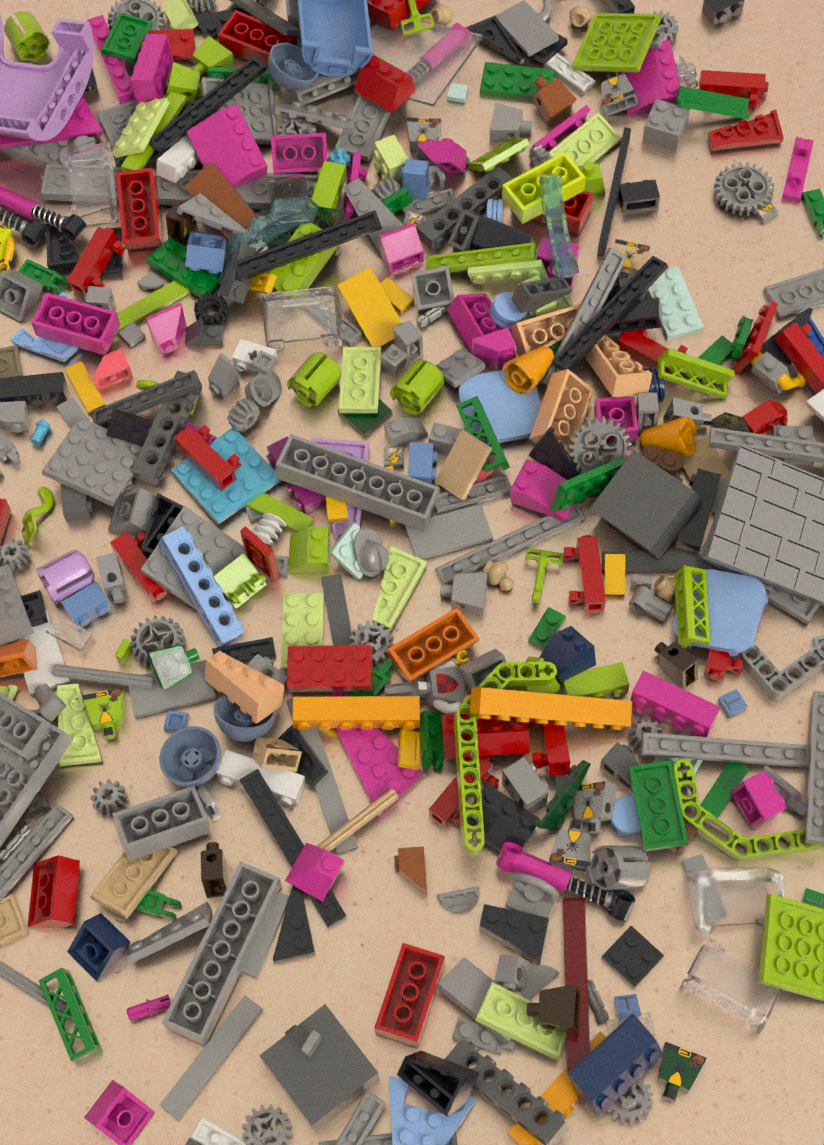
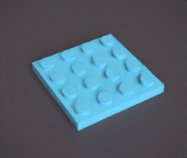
[171,428,281,524]

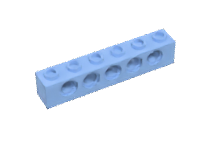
[159,526,244,647]

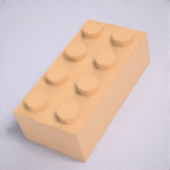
[529,369,594,452]

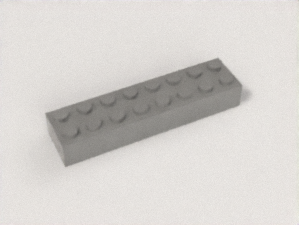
[275,434,440,531]
[162,861,282,1046]

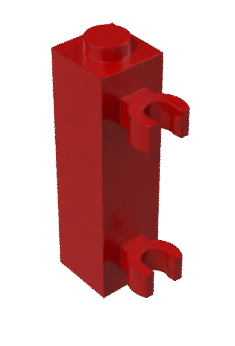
[699,70,769,107]
[66,227,126,294]
[774,322,824,394]
[617,329,688,375]
[174,425,242,491]
[110,531,168,603]
[563,535,606,612]
[704,649,743,680]
[527,719,570,776]
[429,756,500,828]

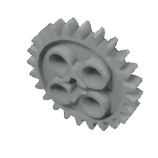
[107,0,164,31]
[714,162,774,216]
[567,416,632,475]

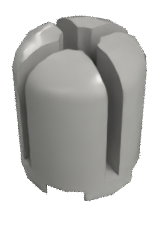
[587,845,651,890]

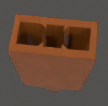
[533,76,577,123]

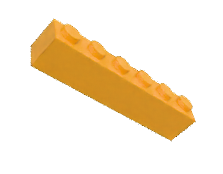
[293,696,420,731]
[507,1031,606,1145]

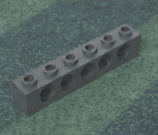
[417,166,513,251]
[131,370,202,486]
[445,1039,569,1145]

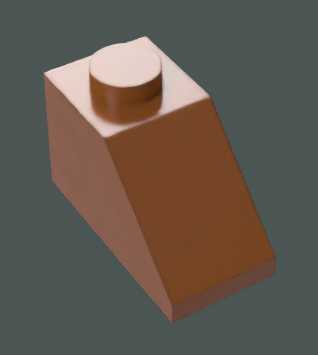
[394,846,427,895]

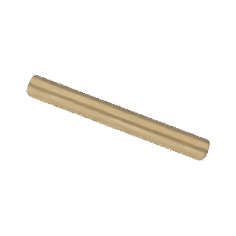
[317,789,399,852]

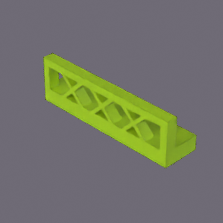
[658,348,735,399]
[674,565,711,648]

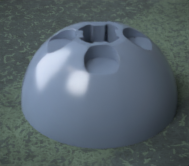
[268,43,319,90]
[214,694,276,741]
[159,726,221,787]

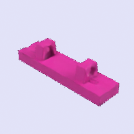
[530,105,591,152]
[782,137,814,202]
[342,151,368,221]

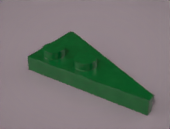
[533,760,591,831]

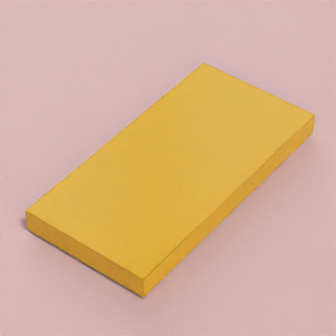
[337,267,402,347]

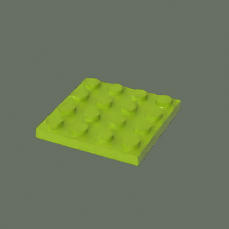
[572,13,661,72]
[758,894,824,1001]

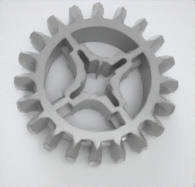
[131,615,186,669]

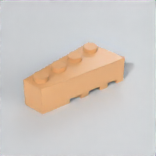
[511,304,580,356]
[584,335,652,397]
[205,651,284,724]

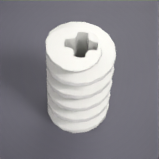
[252,513,287,546]

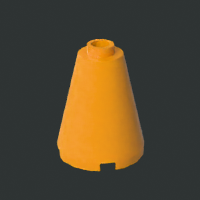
[502,346,554,395]
[639,417,696,456]

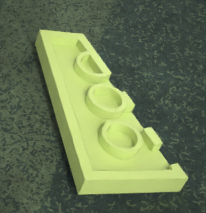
[468,260,549,285]
[372,546,427,630]
[57,683,103,766]

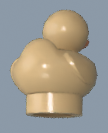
[430,4,453,27]
[569,6,592,27]
[483,560,513,592]
[654,575,676,601]

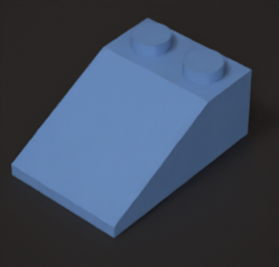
[185,231,227,273]

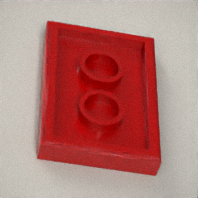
[240,526,279,582]

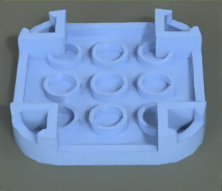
[459,370,541,445]
[673,569,768,656]

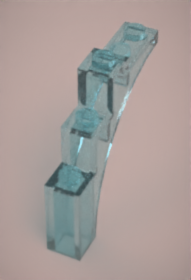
[540,173,579,278]
[218,196,319,284]

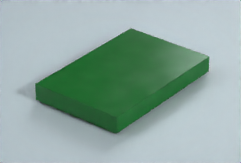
[101,12,153,63]

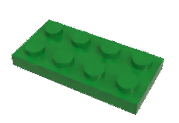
[480,62,555,100]
[146,237,226,299]
[550,457,626,513]
[628,761,688,852]

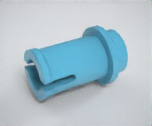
[29,420,50,446]

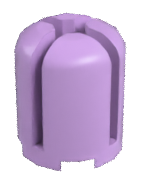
[36,550,95,605]

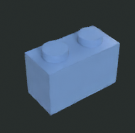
[400,159,430,200]
[408,442,437,485]
[61,582,112,628]

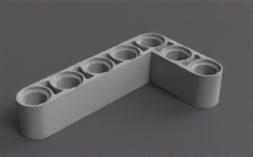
[740,640,824,700]

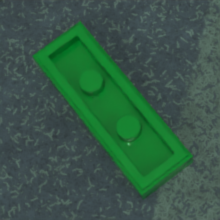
[683,335,734,383]
[700,762,749,818]

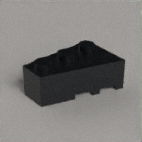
[141,493,184,559]
[479,904,549,966]
[397,1050,480,1117]

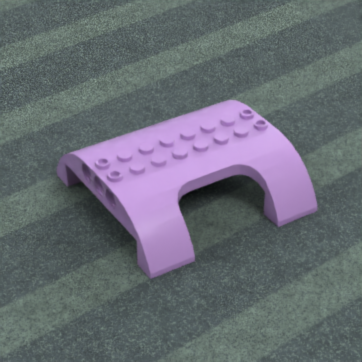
[0,14,93,141]

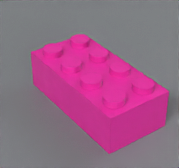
[130,34,174,104]
[31,292,120,355]
[630,670,720,737]

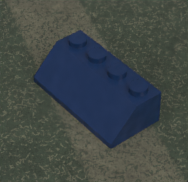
[567,1014,663,1117]

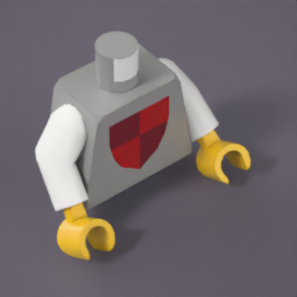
[415,650,470,714]

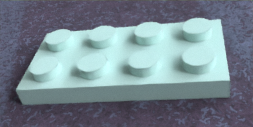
[648,267,704,341]

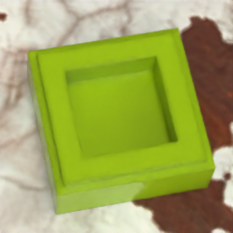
[115,639,133,666]

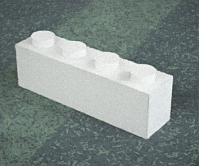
[156,135,200,183]
[216,750,306,806]

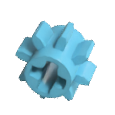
[328,148,351,168]

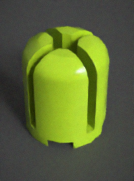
[4,11,51,62]
[287,352,341,407]
[390,359,444,415]

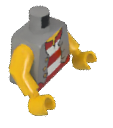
[750,352,807,395]

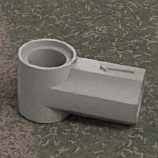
[629,586,673,622]
[385,677,427,703]
[34,684,66,722]

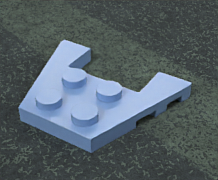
[10,292,79,362]
[389,1076,476,1145]

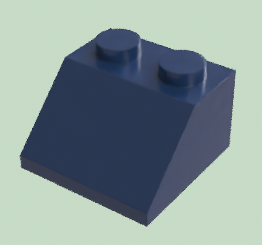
[539,626,596,682]
[67,913,131,981]

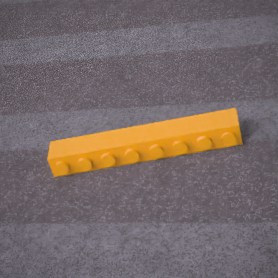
[470,687,632,730]

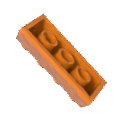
[388,607,480,682]
[0,639,38,678]

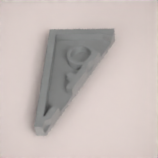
[177,193,249,239]

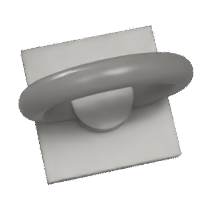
[505,873,559,917]

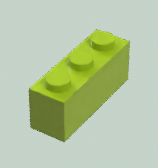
[308,161,346,220]
[561,662,630,699]

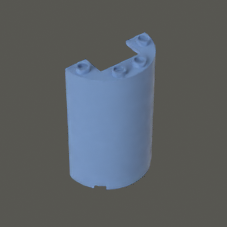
[297,0,373,77]

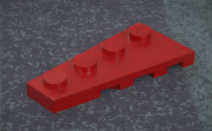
[149,29,195,63]
[708,109,784,151]
[731,300,778,374]

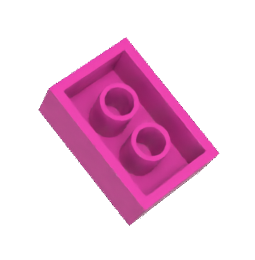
[271,133,328,173]

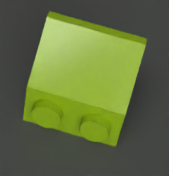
[288,527,330,573]

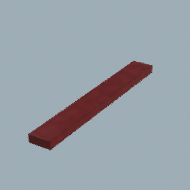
[563,897,590,1072]

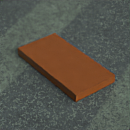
[184,162,259,242]

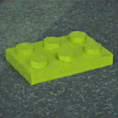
[468,138,530,172]

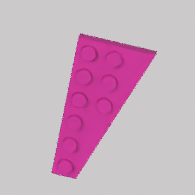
[0,95,103,149]
[328,691,424,818]

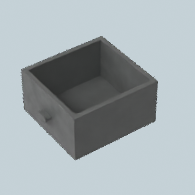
[591,450,703,560]
[259,1004,380,1133]

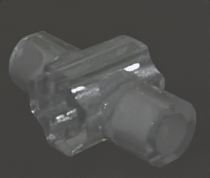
[674,55,698,88]

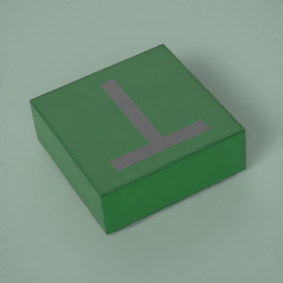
[801,888,824,909]

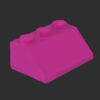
[447,293,505,352]

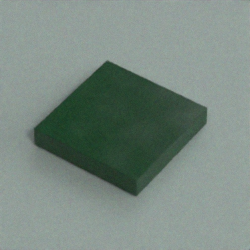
[338,399,392,437]

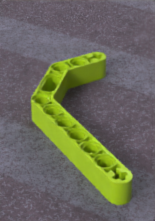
[454,662,557,856]
[673,759,824,861]

